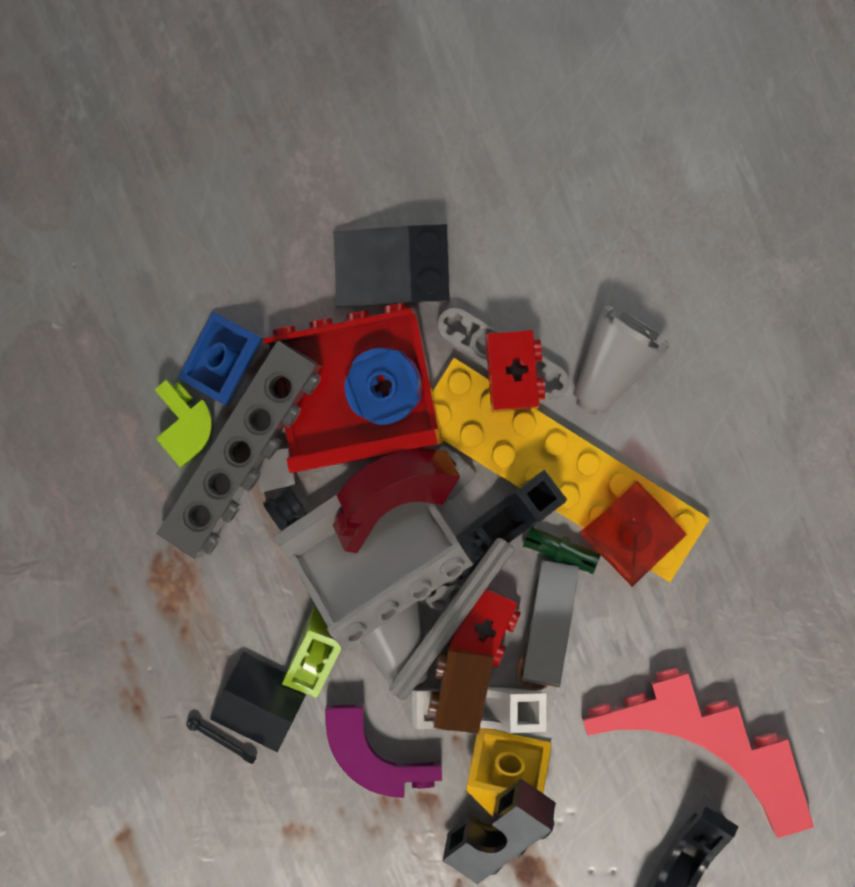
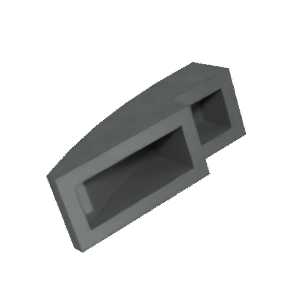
[522,560,579,688]

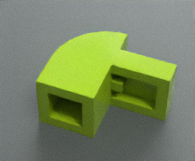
[155,380,215,468]

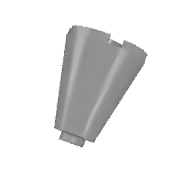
[573,305,669,415]
[360,601,428,693]

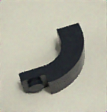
[455,470,567,580]
[647,807,739,887]

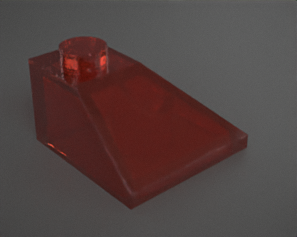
[579,480,687,587]

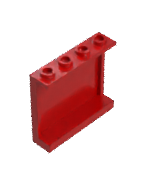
[263,303,443,473]

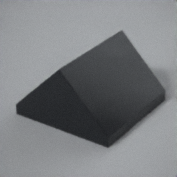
[210,651,306,753]

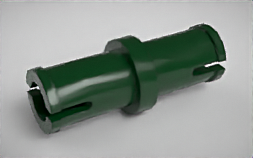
[522,526,601,576]

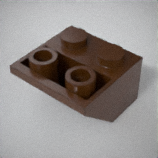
[427,646,494,733]

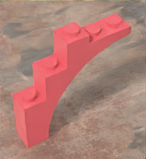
[581,667,814,838]

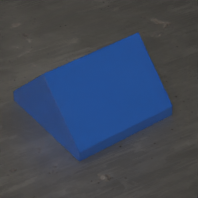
[178,312,264,406]

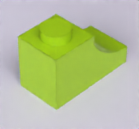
[282,605,342,698]

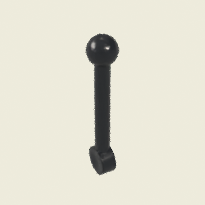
[186,717,257,764]

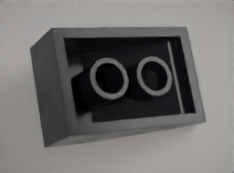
[333,224,450,307]

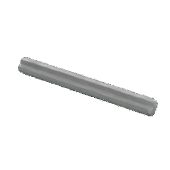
[389,538,513,701]

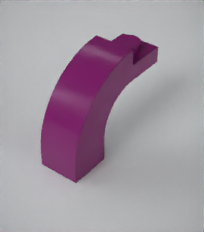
[325,704,442,798]

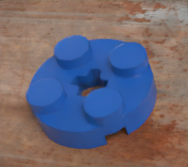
[344,348,422,425]

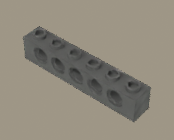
[156,341,323,559]

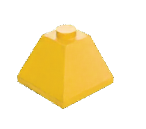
[466,728,552,817]

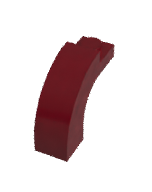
[333,449,460,553]

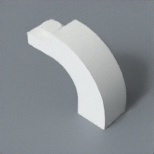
[412,687,546,733]

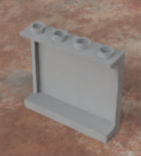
[273,495,473,650]

